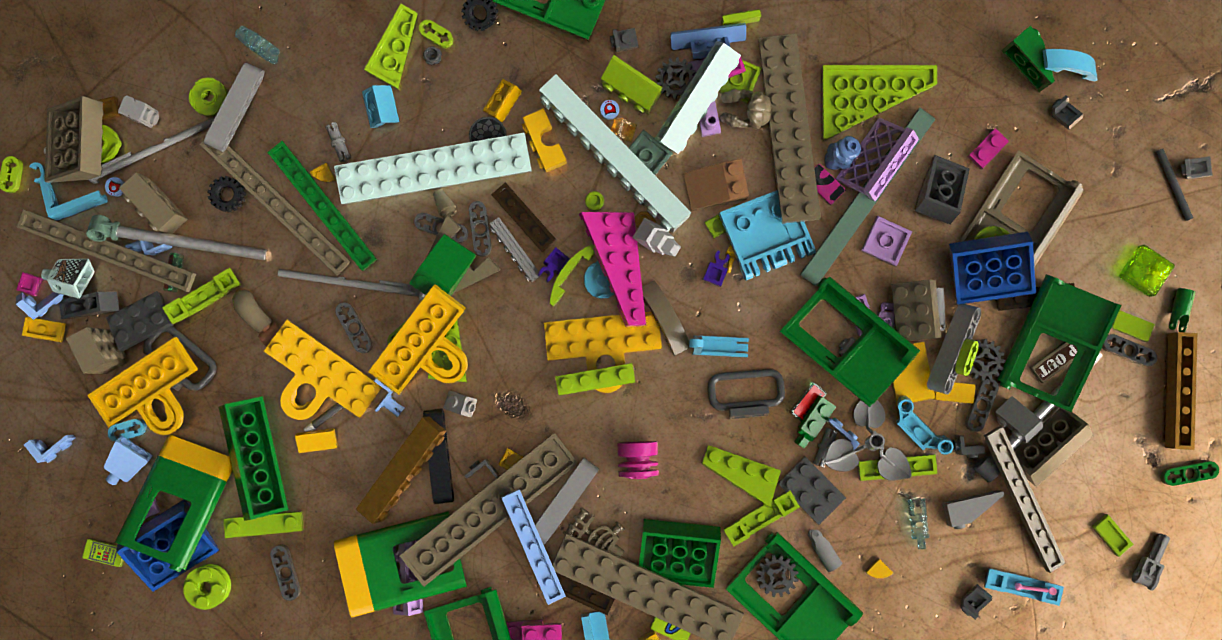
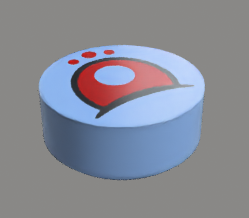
[600,100,619,120]
[105,177,125,197]

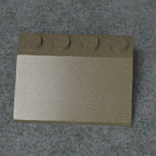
[45,96,103,183]

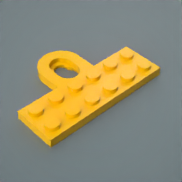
[368,284,468,395]
[544,311,662,393]
[264,319,382,420]
[87,337,198,435]

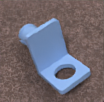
[125,240,172,255]
[374,377,405,417]

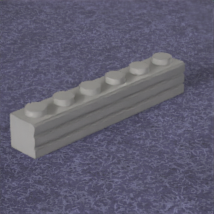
[490,217,542,282]

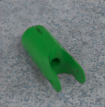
[1169,288,1196,332]

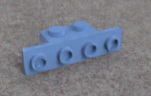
[670,23,746,59]

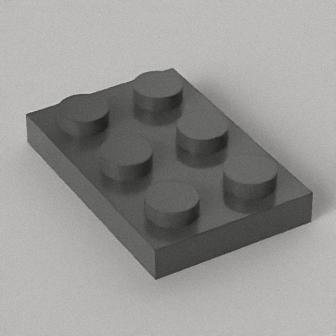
[106,291,173,351]
[778,456,846,525]

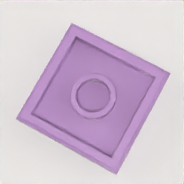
[861,216,912,267]

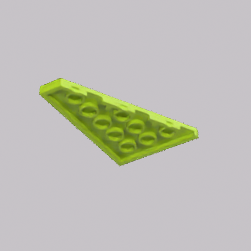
[822,65,937,140]

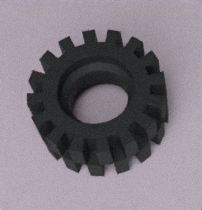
[461,0,498,31]
[207,176,246,212]

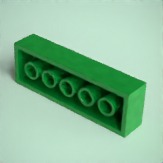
[218,396,288,521]

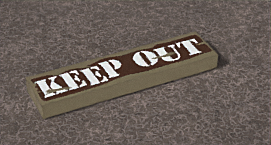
[1030,342,1077,383]

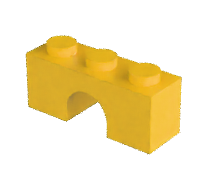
[521,108,567,173]

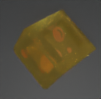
[611,118,637,142]

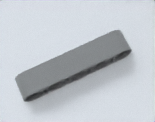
[204,62,265,152]
[927,304,981,395]
[535,458,599,545]

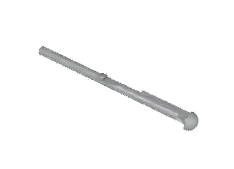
[88,116,216,184]
[278,269,426,300]

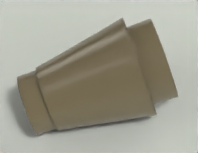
[433,189,457,219]

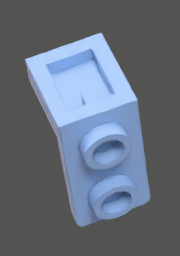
[16,292,64,320]
[827,418,860,450]
[24,435,76,463]

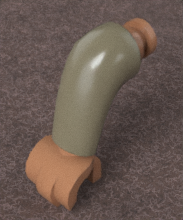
[232,288,280,347]

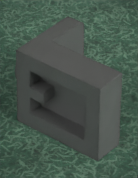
[610,28,639,53]

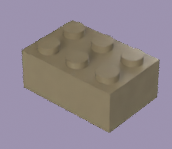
[119,172,188,234]
[891,280,941,341]
[66,327,127,374]

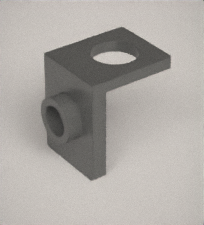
[465,459,500,479]

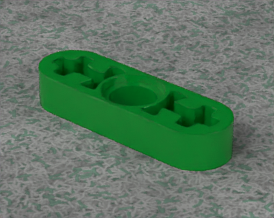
[1160,461,1219,486]

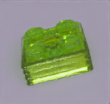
[1119,245,1175,297]

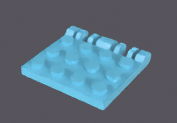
[718,190,816,281]

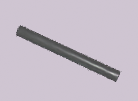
[1156,148,1193,221]

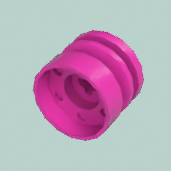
[617,441,659,479]

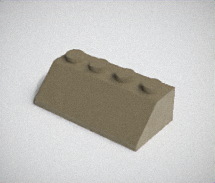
[1014,406,1093,487]

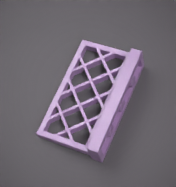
[836,118,919,201]

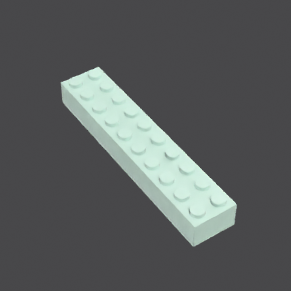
[539,74,691,233]
[334,133,532,204]

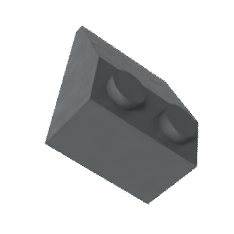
[915,155,970,225]

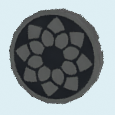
[469,117,507,142]

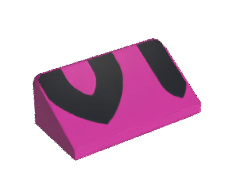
[814,164,846,205]

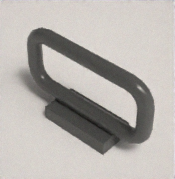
[143,326,217,391]
[708,369,785,419]

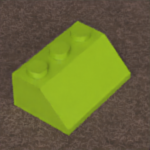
[601,55,662,114]

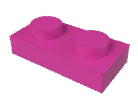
[967,128,1009,169]

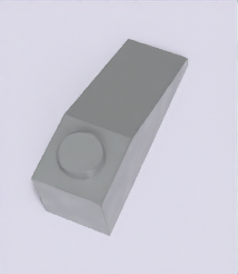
[942,490,1004,529]

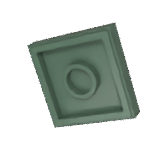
[629,129,673,175]

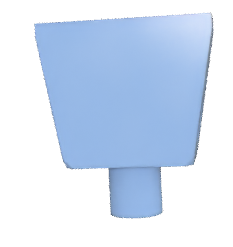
[103,435,153,485]

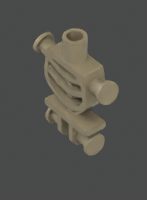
[563,507,625,557]

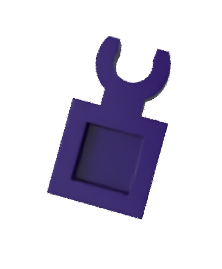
[538,247,570,283]
[703,251,730,287]

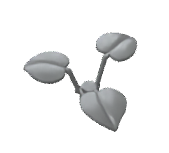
[824,400,911,481]

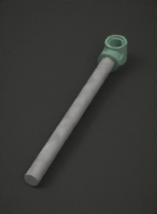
[86,215,267,261]

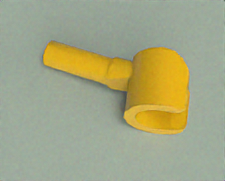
[726,245,736,273]

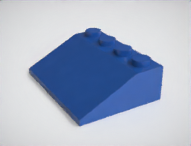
[949,232,1036,305]
[116,499,219,592]

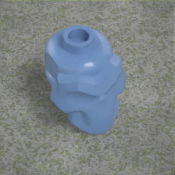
[825,136,861,170]

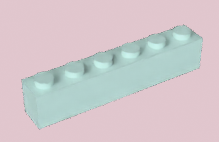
[655,41,741,154]

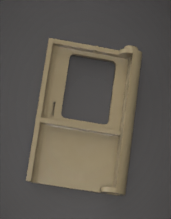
[959,150,1084,267]

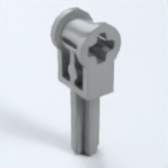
[1132,534,1170,591]

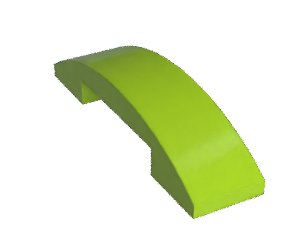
[550,244,595,307]
[162,268,240,324]
[724,490,800,547]

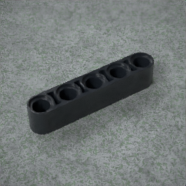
[423,408,454,505]

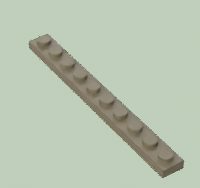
[199,140,351,275]
[17,209,196,292]

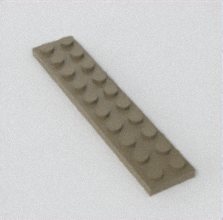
[758,34,821,224]
[400,433,578,587]
[552,533,744,640]

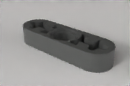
[469,201,492,257]
[414,213,469,243]
[335,302,373,353]
[1102,334,1157,366]
[965,379,999,432]
[270,545,301,601]

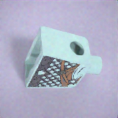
[41,259,95,299]

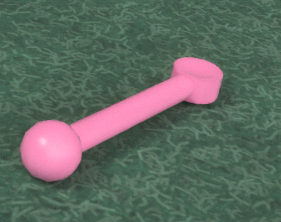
[1014,583,1057,595]

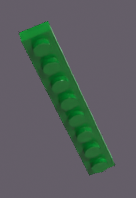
[267,141,378,271]

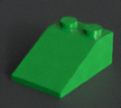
[1001,26,1055,92]
[409,234,477,296]

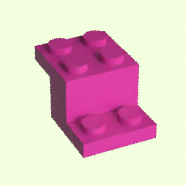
[506,620,562,640]

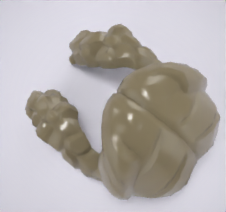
[720,89,771,129]

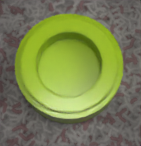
[585,191,604,211]

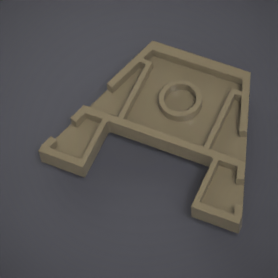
[427,216,501,294]

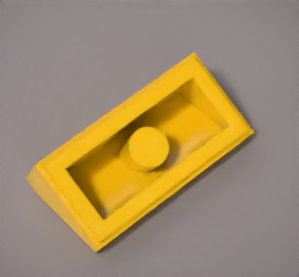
[482,79,522,122]

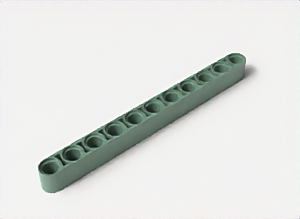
[800,108,936,286]

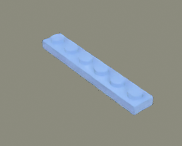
[501,489,566,605]

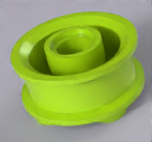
[183,564,231,610]

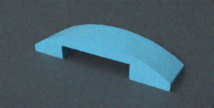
[1043,49,1098,82]
[984,568,1064,606]

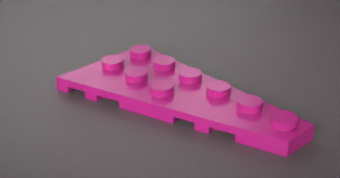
[579,212,646,327]

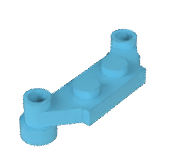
[896,395,954,455]

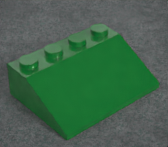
[639,519,721,588]

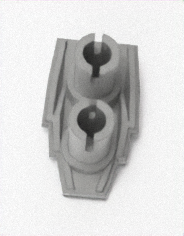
[632,218,681,257]

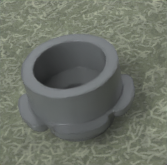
[423,46,442,65]

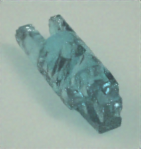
[235,26,280,64]
[908,499,930,549]

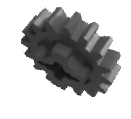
[655,57,696,100]
[969,339,1006,381]
[756,554,799,597]

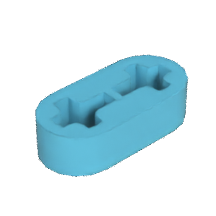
[108,419,147,442]

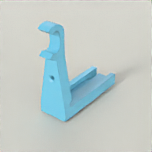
[29,162,108,221]
[689,335,749,357]

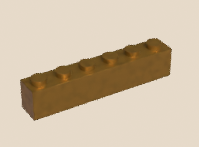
[1165,332,1198,450]
[355,417,446,524]

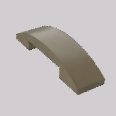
[642,281,690,356]

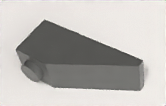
[59,292,119,319]

